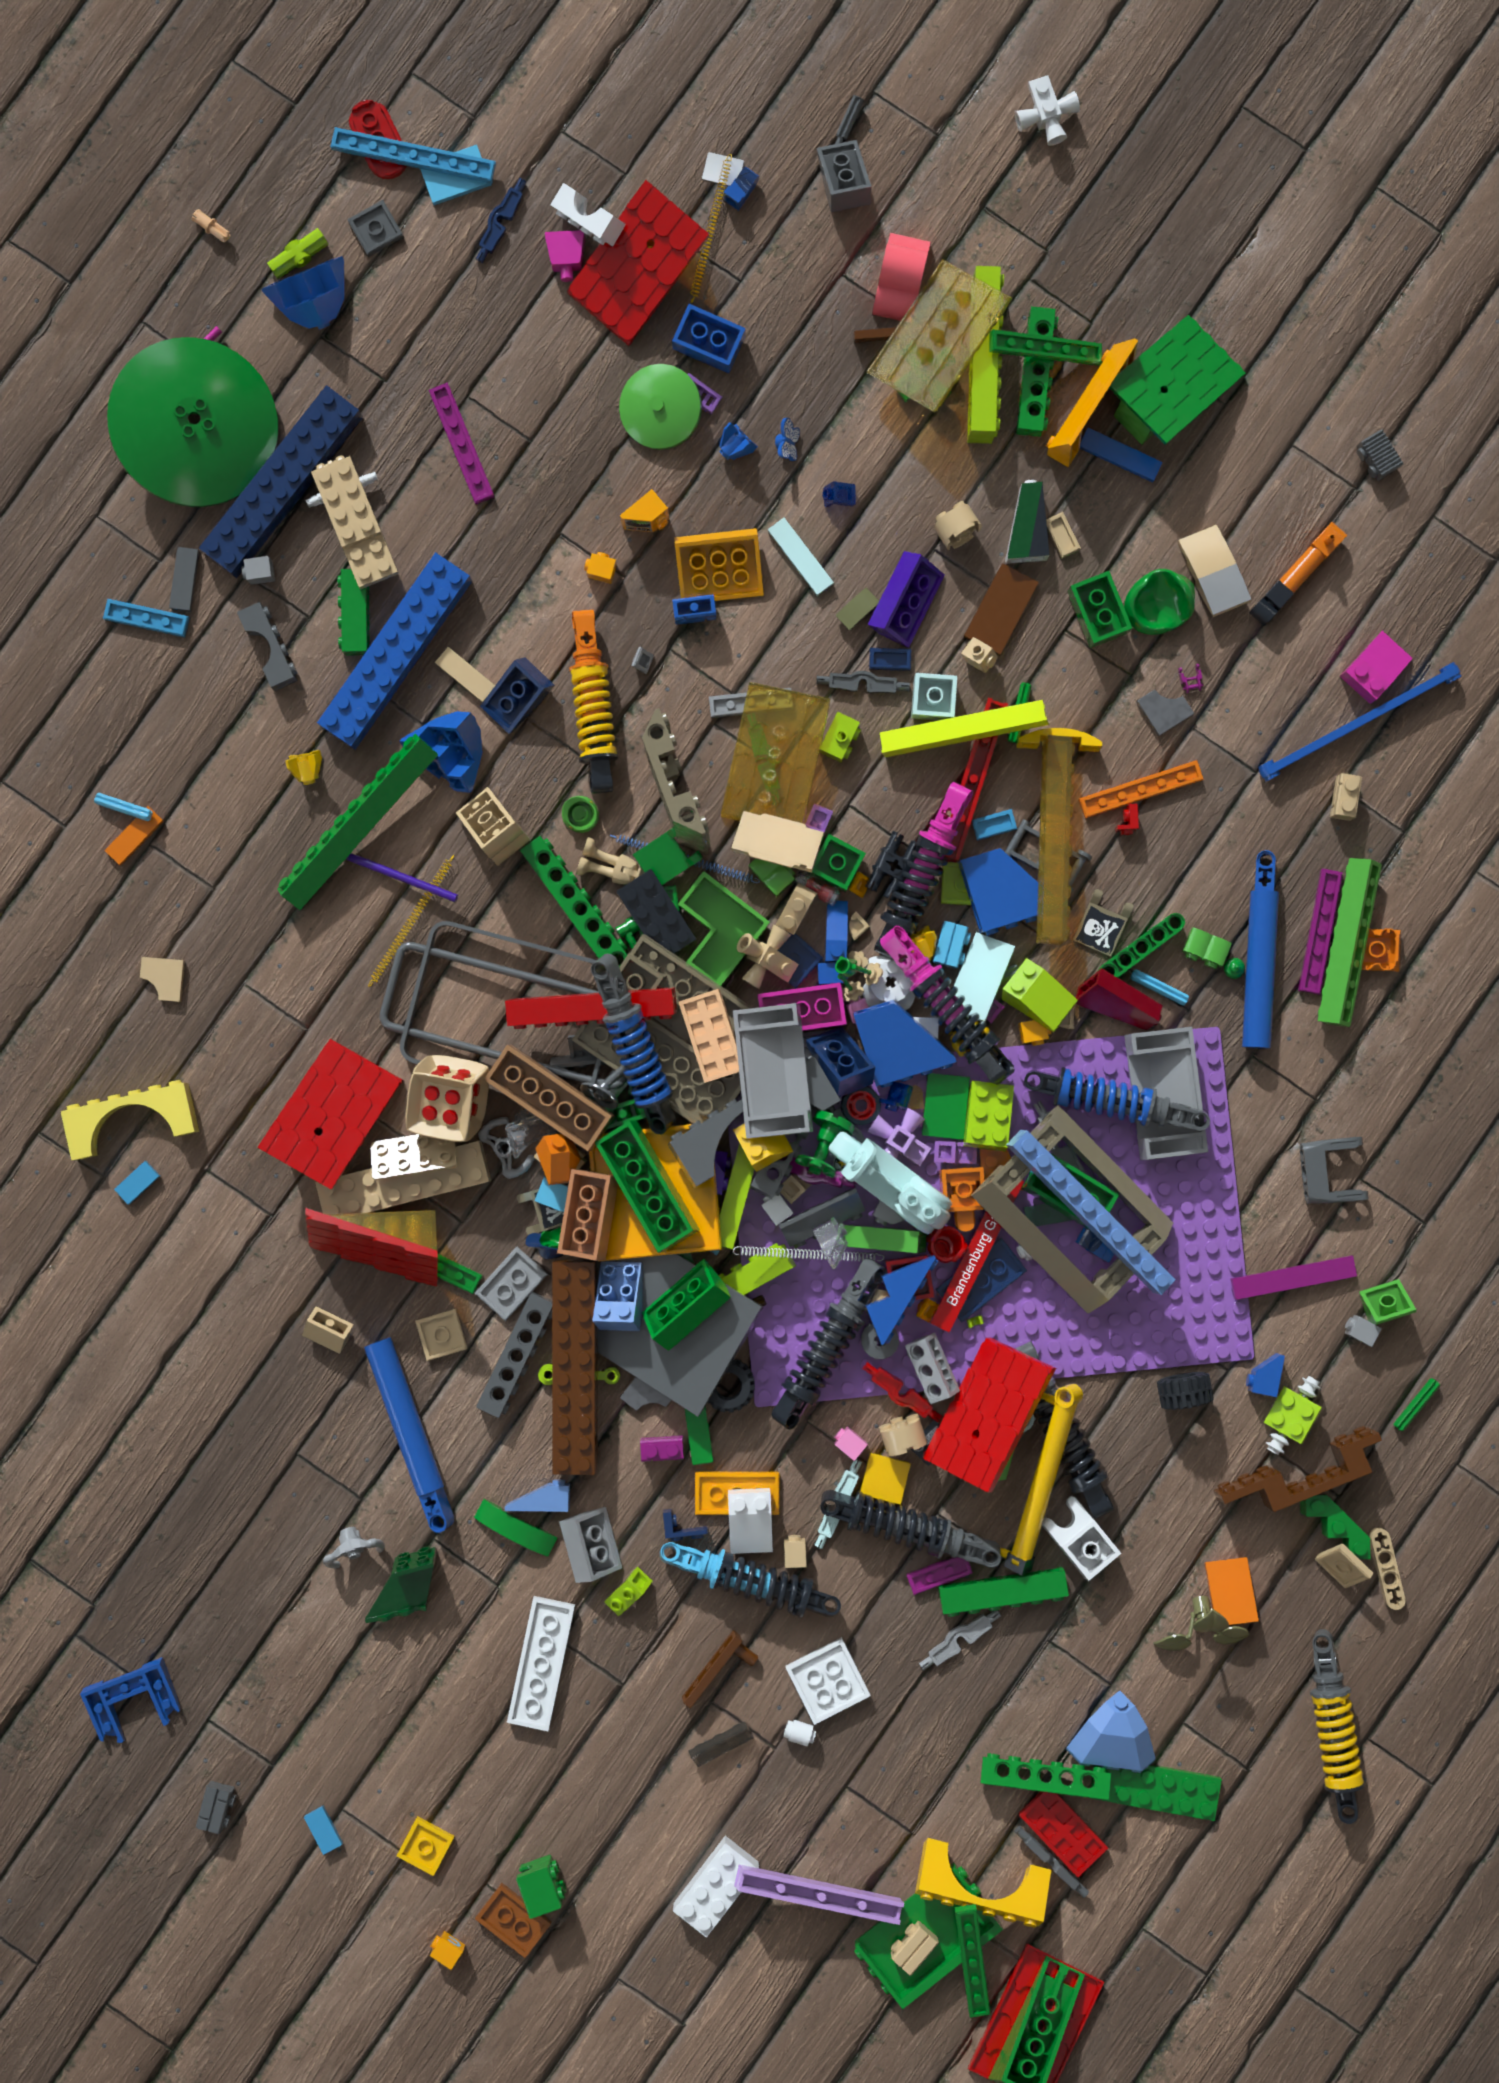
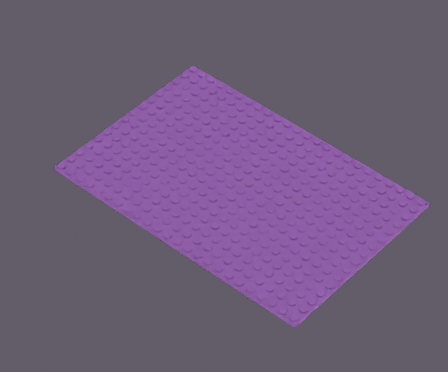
[728,1027,1254,1407]

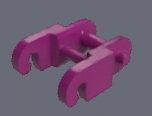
[1178,664,1203,693]

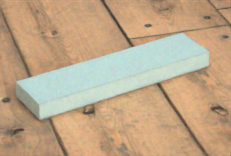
[768,518,834,596]

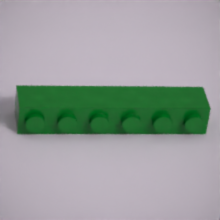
[938,1567,1069,1617]

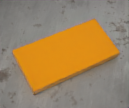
[695,1471,779,1515]

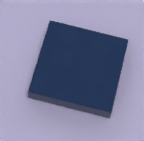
[778,933,823,989]

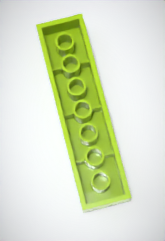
[967,266,1004,444]

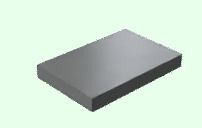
[475,1246,548,1321]

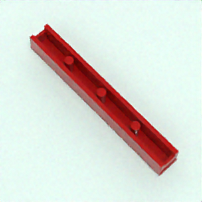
[945,697,1008,863]

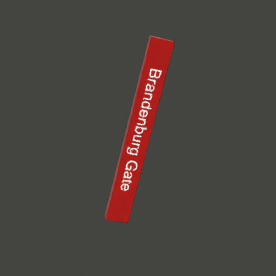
[930,1181,1024,1332]

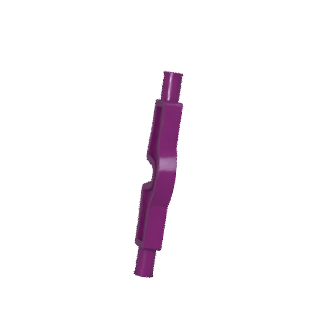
[779,1156,857,1188]

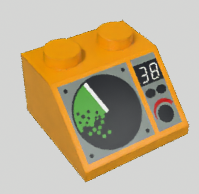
[620,489,669,532]

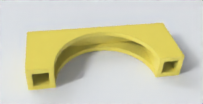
[61,1080,199,1160]

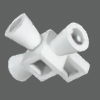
[1015,75,1080,146]

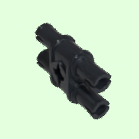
[865,831,920,902]

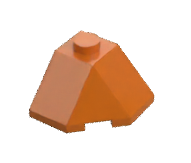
[535,1133,581,1185]

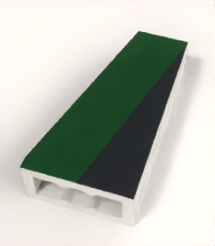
[1005,480,1049,564]

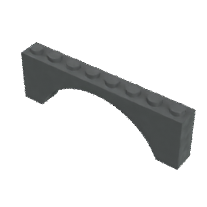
[668,1057,840,1188]

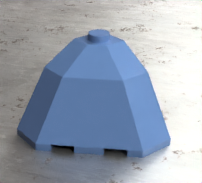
[1066,1691,1156,1773]

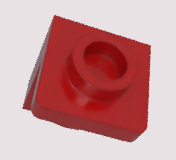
[1115,804,1139,835]

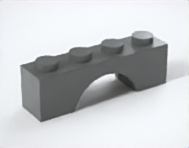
[237,602,298,691]

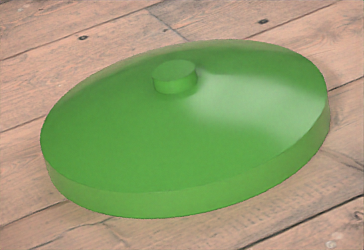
[619,364,702,450]

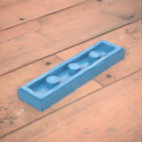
[103,599,190,638]

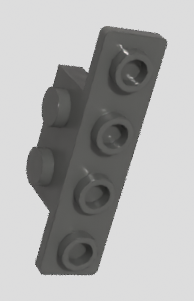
[550,1035,606,1069]

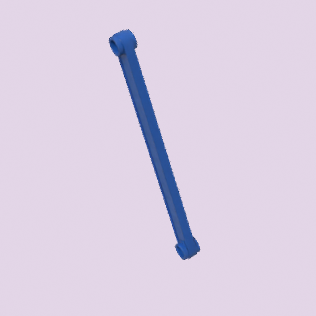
[1258,662,1462,782]

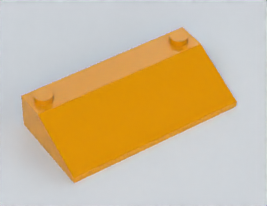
[1046,339,1138,467]

